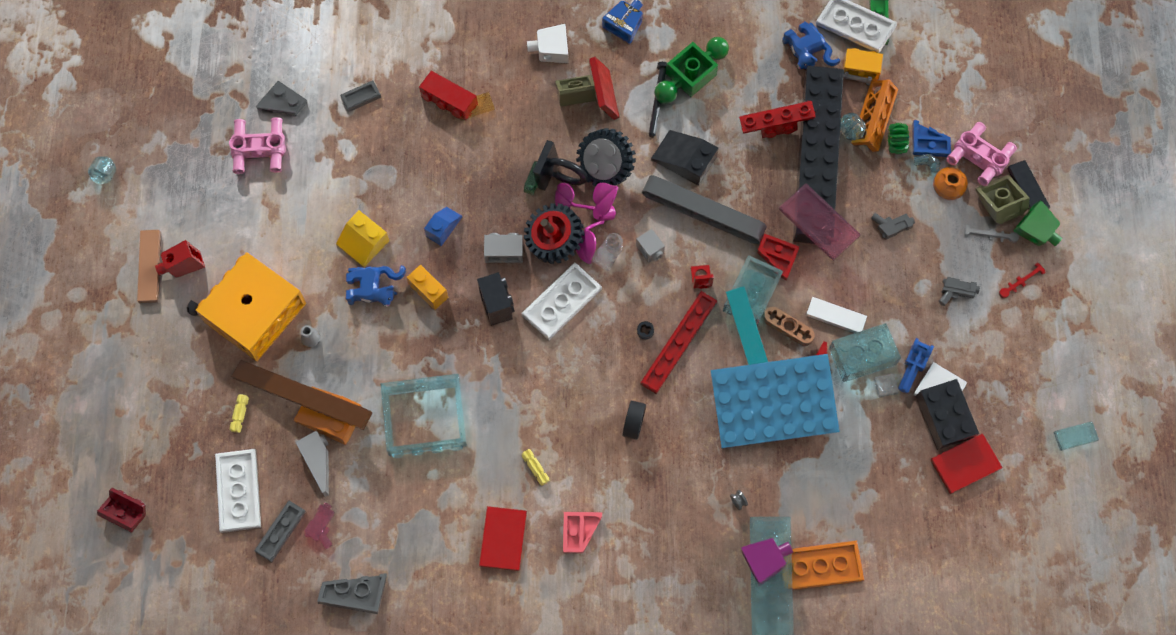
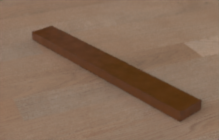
[231,360,373,430]

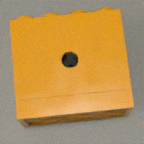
[196,252,306,362]

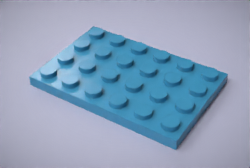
[711,354,840,448]

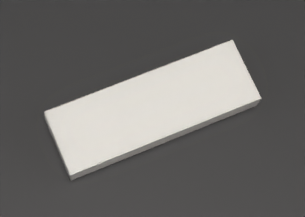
[806,297,867,335]

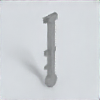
[843,71,872,85]
[965,225,1019,243]

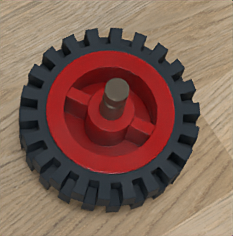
[524,203,585,264]

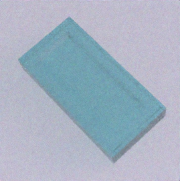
[1054,421,1099,451]

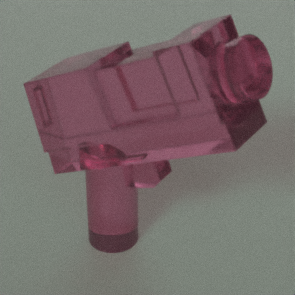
[305,502,334,549]

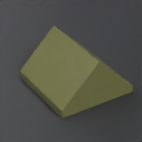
[555,75,596,107]

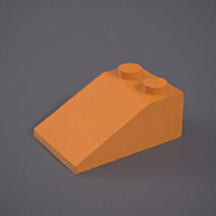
[293,387,362,445]

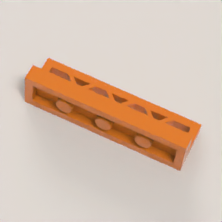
[851,79,898,152]

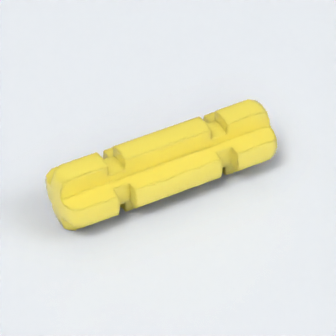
[230,394,249,433]
[522,449,549,486]

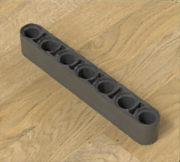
[642,175,767,244]

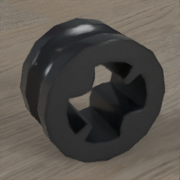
[637,321,654,340]

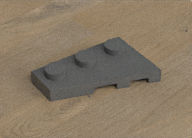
[317,573,387,614]

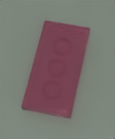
[779,184,861,261]

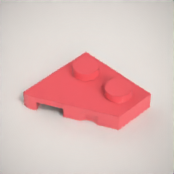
[563,512,602,553]

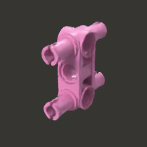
[229,117,286,174]
[946,122,1017,186]

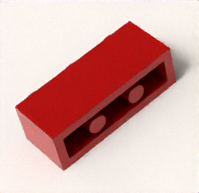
[419,71,478,120]

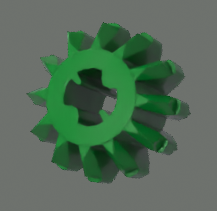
[888,123,909,154]

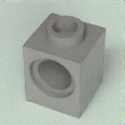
[636,229,665,263]

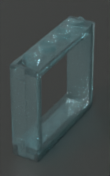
[380,374,467,458]

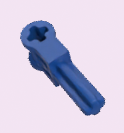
[898,338,934,393]

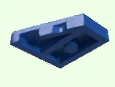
[912,120,951,157]

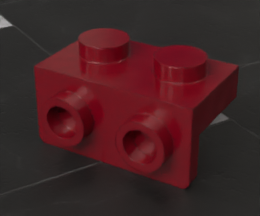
[97,488,146,533]

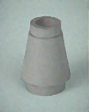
[301,325,320,347]

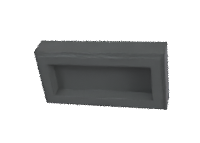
[340,80,382,112]

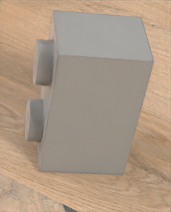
[484,233,523,263]

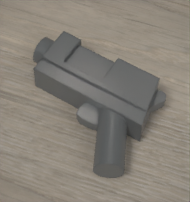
[871,213,915,239]
[938,277,980,306]

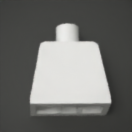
[527,24,568,63]

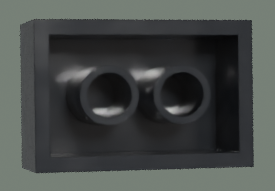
[916,379,979,450]

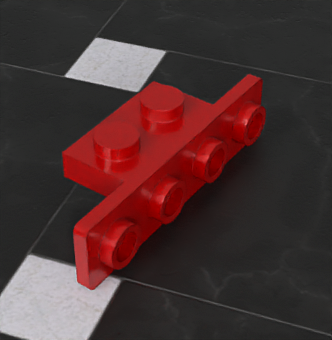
[739,101,815,138]

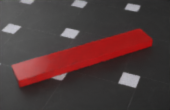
[640,291,717,394]

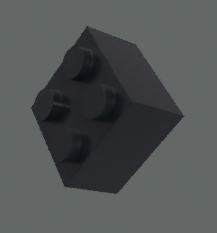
[477,272,515,326]

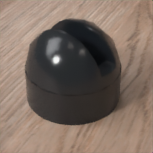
[187,300,199,316]

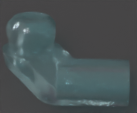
[914,154,941,172]

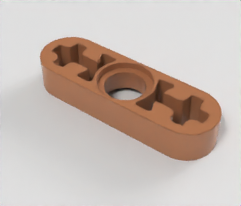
[763,307,815,346]

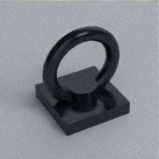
[533,140,588,191]

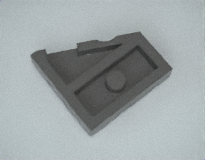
[256,81,308,116]

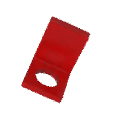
[690,265,714,289]

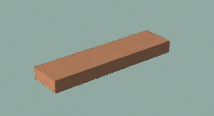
[137,230,161,303]

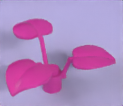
[555,183,619,264]

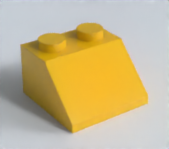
[336,210,389,267]

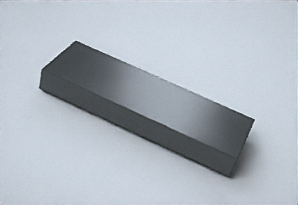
[254,500,306,562]

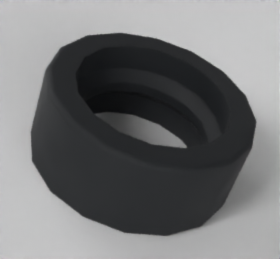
[622,400,646,440]

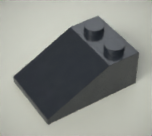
[651,130,719,186]

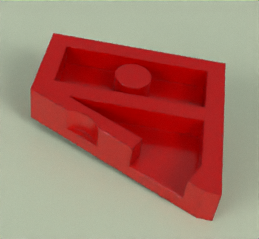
[757,233,800,281]

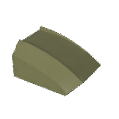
[975,175,1030,224]

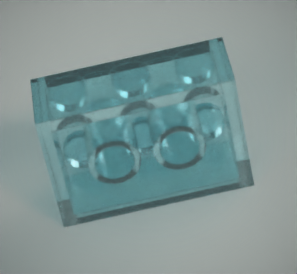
[723,255,783,327]
[829,323,901,383]

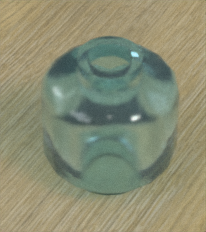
[840,113,866,140]
[88,156,116,184]

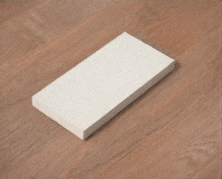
[816,0,897,53]
[522,263,602,340]
[215,449,261,533]

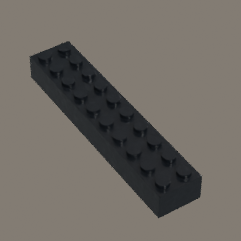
[793,65,844,245]

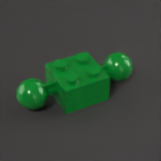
[654,37,729,104]

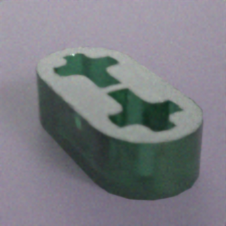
[524,161,538,195]

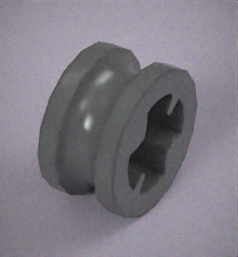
[730,490,748,510]

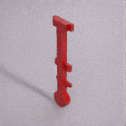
[999,262,1046,298]

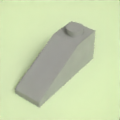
[296,431,329,497]

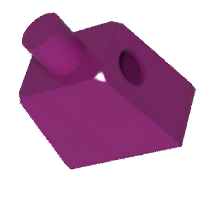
[741,538,793,586]

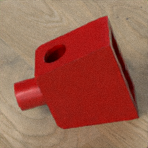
[155,240,205,277]

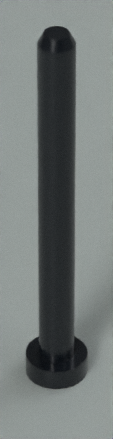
[649,61,667,138]

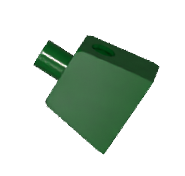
[1013,201,1062,246]

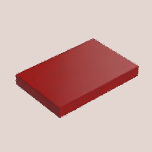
[589,56,620,120]
[931,433,1003,494]
[479,506,527,571]

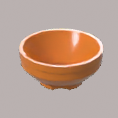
[933,167,968,200]

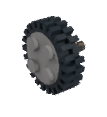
[576,128,636,186]

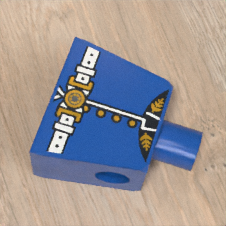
[602,0,643,44]

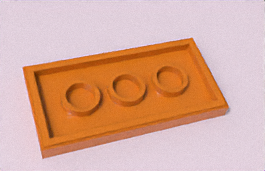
[780,540,864,591]

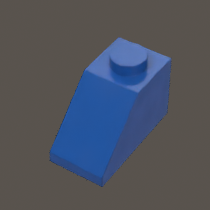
[424,207,462,246]

